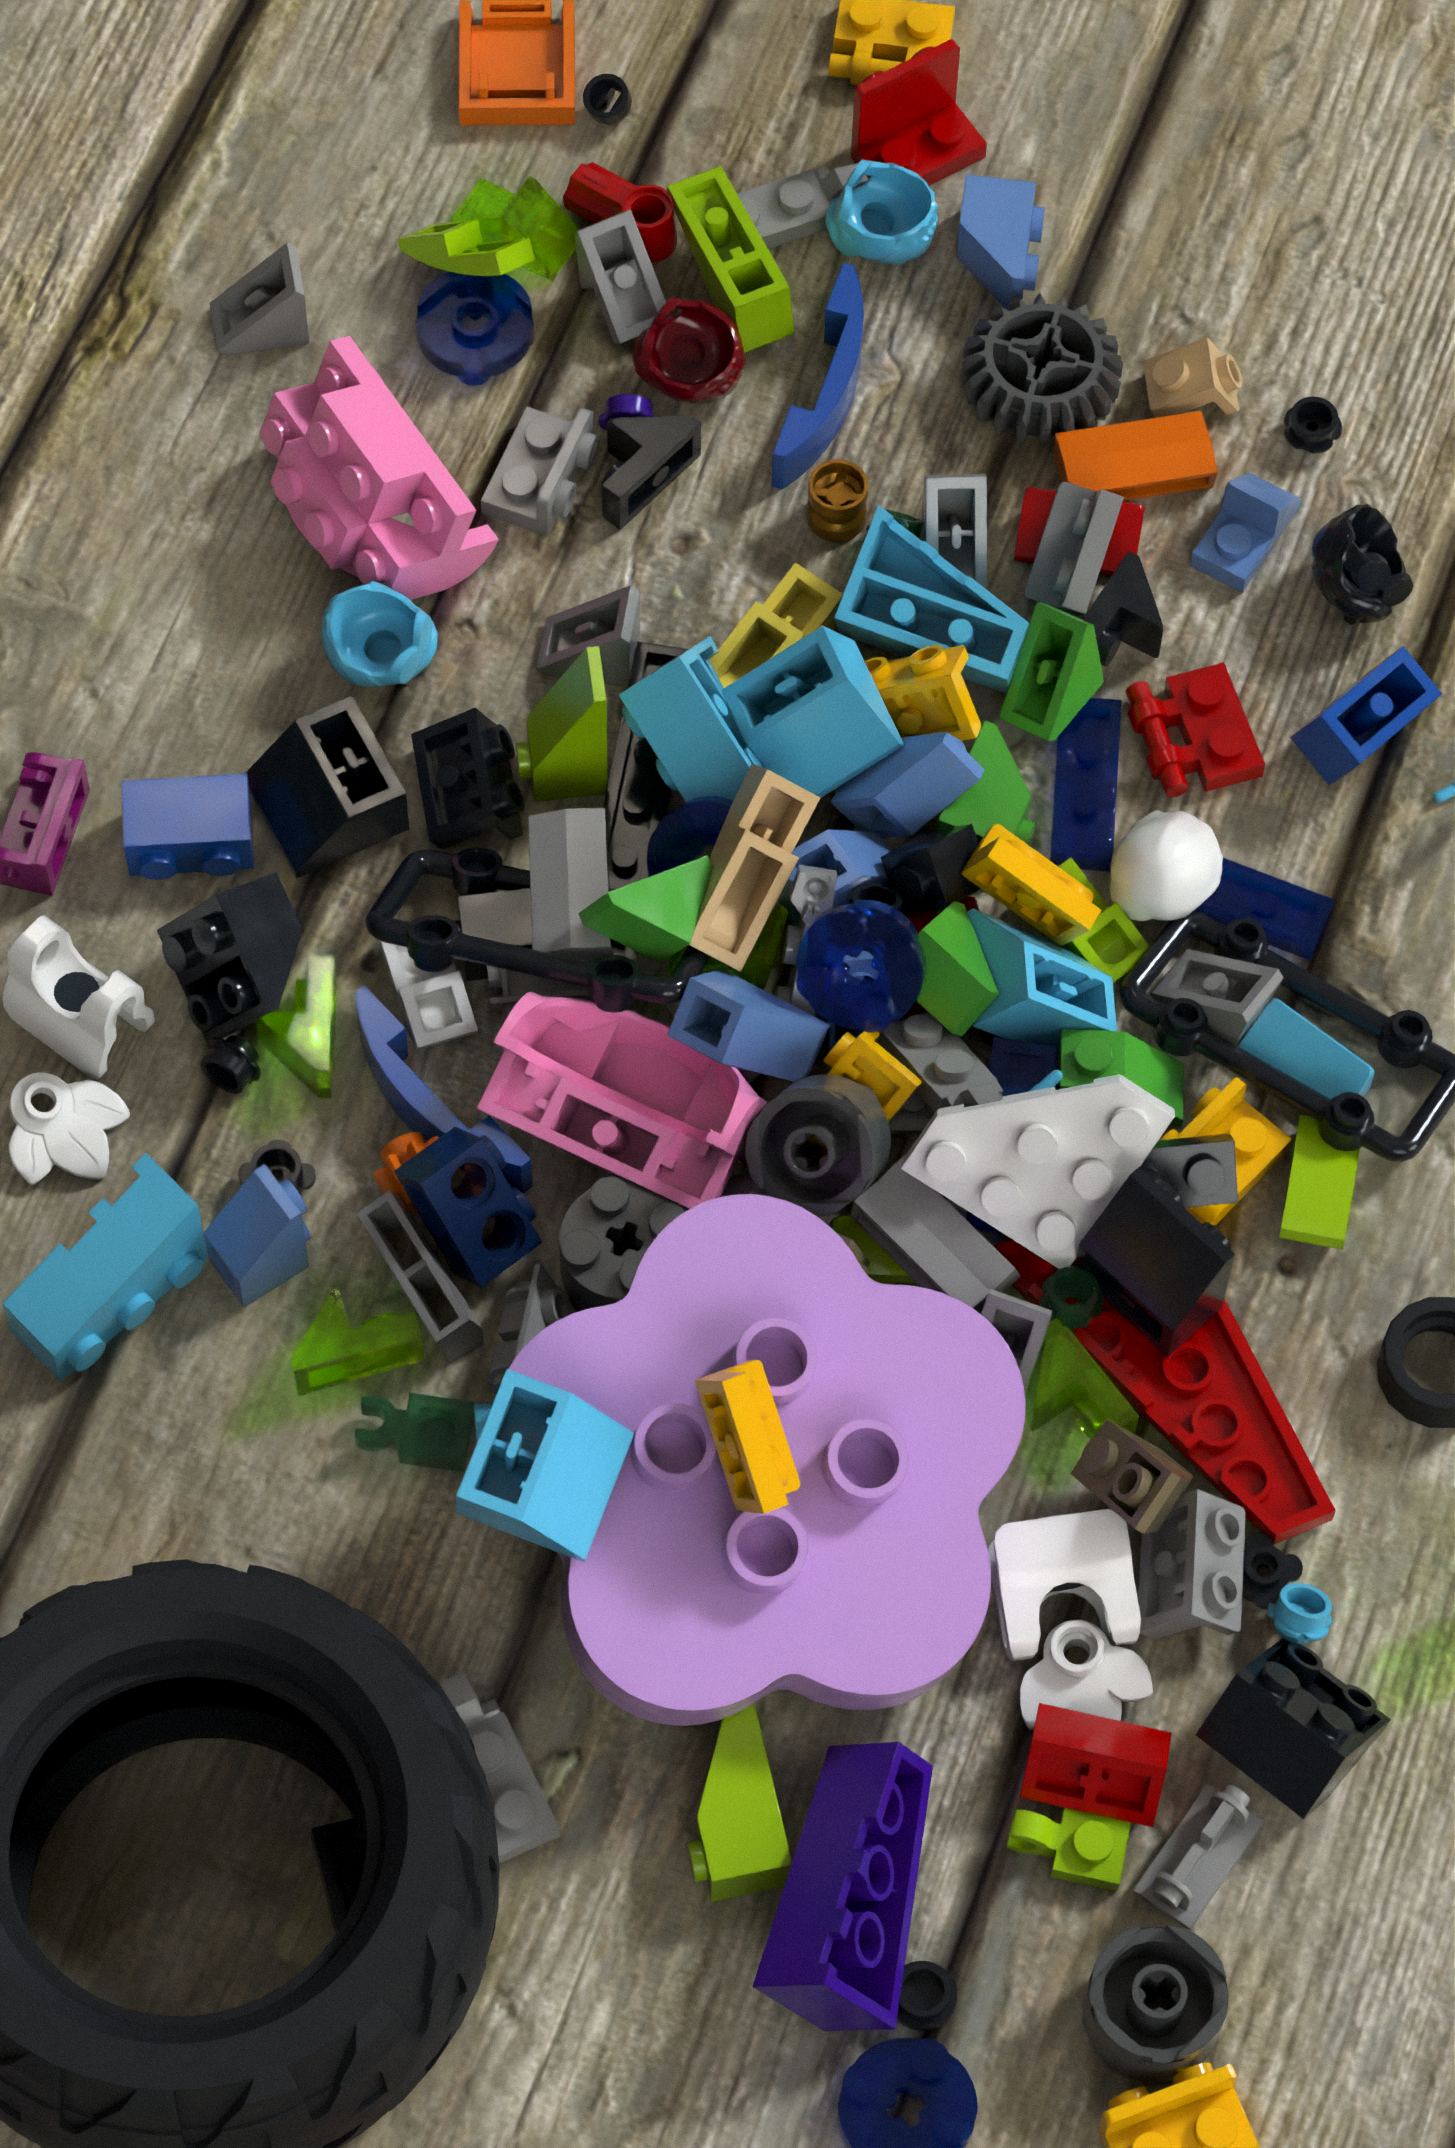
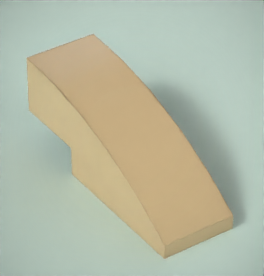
[689,764,820,972]

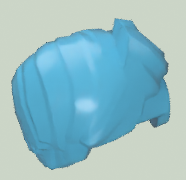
[825,159,938,265]
[321,581,438,687]

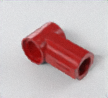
[563,162,677,262]

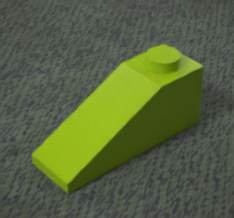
[667,166,795,353]
[516,646,608,802]
[686,1703,792,1902]

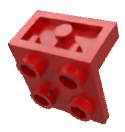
[851,39,987,186]

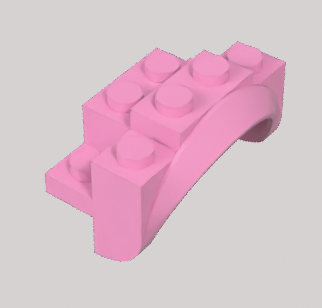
[259,336,499,600]
[477,992,767,1209]

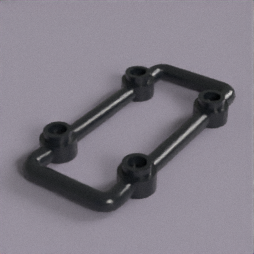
[365,847,711,1013]
[1120,911,1455,1162]

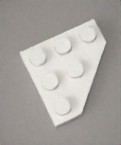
[901,1074,1175,1273]

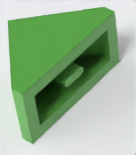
[999,603,1104,741]
[578,855,713,963]
[886,901,999,1037]

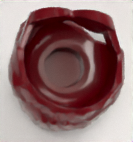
[632,297,746,403]

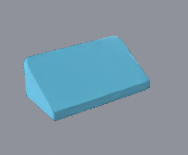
[1238,998,1375,1117]

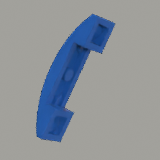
[772,262,864,489]
[355,985,532,1193]

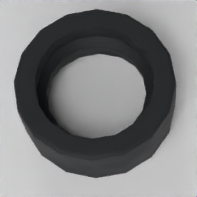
[1377,1297,1455,1428]

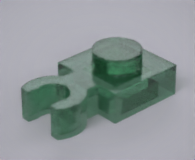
[354,1393,475,1472]

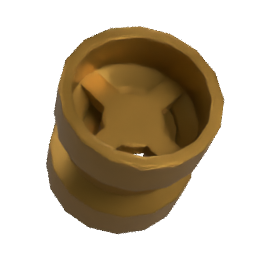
[807,459,868,542]

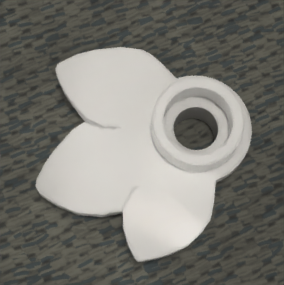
[8,1072,130,1185]
[1020,1620,1153,1730]

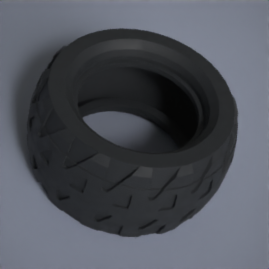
[0,1559,499,2148]

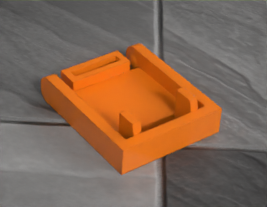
[459,0,575,126]

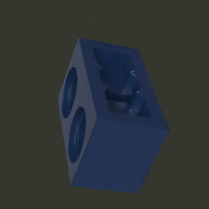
[394,1127,543,1288]

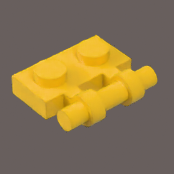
[828,0,955,86]

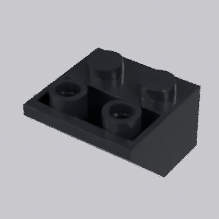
[245,696,409,879]
[157,872,303,1043]
[1074,1167,1235,1358]
[1195,1638,1391,1819]

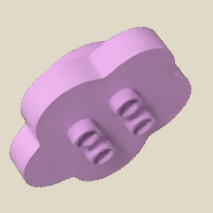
[509,1194,1026,1726]

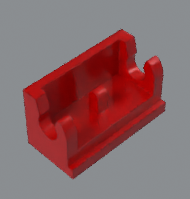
[1020,1703,1172,1827]

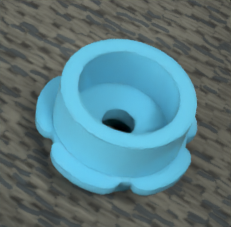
[1267,1583,1332,1644]

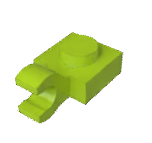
[1006,1808,1131,1892]

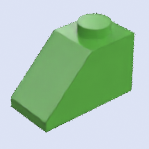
[937,720,1036,846]
[1055,1029,1184,1126]

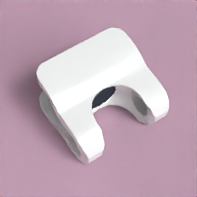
[3,915,155,1080]
[988,1509,1141,1661]

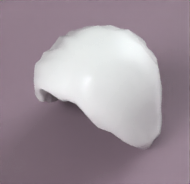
[1109,810,1223,921]

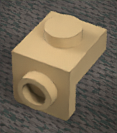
[1143,337,1242,418]

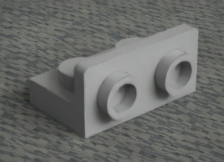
[481,407,600,536]
[1024,482,1124,615]
[1138,1489,1246,1640]

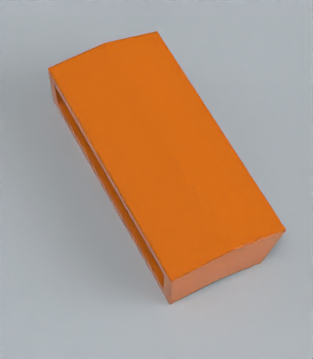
[1054,411,1218,501]

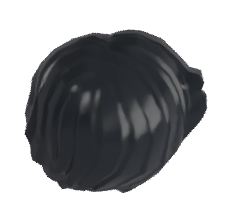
[1312,504,1413,625]

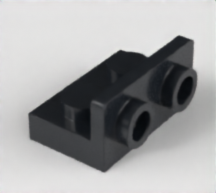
[411,708,524,850]

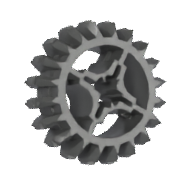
[961,293,1123,448]

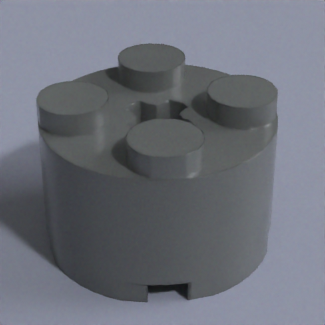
[745,1074,891,1217]
[559,1176,685,1312]
[1082,1925,1228,2086]

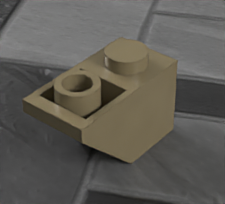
[1070,1418,1193,1534]

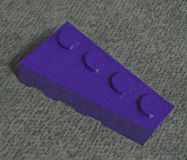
[752,1742,933,2031]

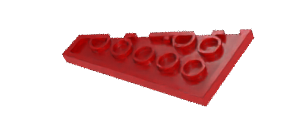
[993,1239,1336,1545]

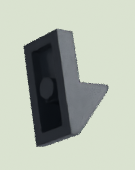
[601,415,701,530]
[1083,551,1164,667]

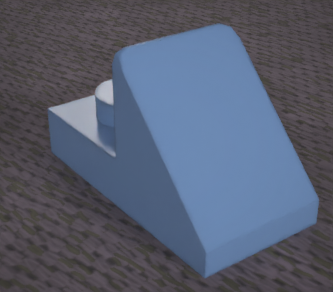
[1190,473,1302,593]

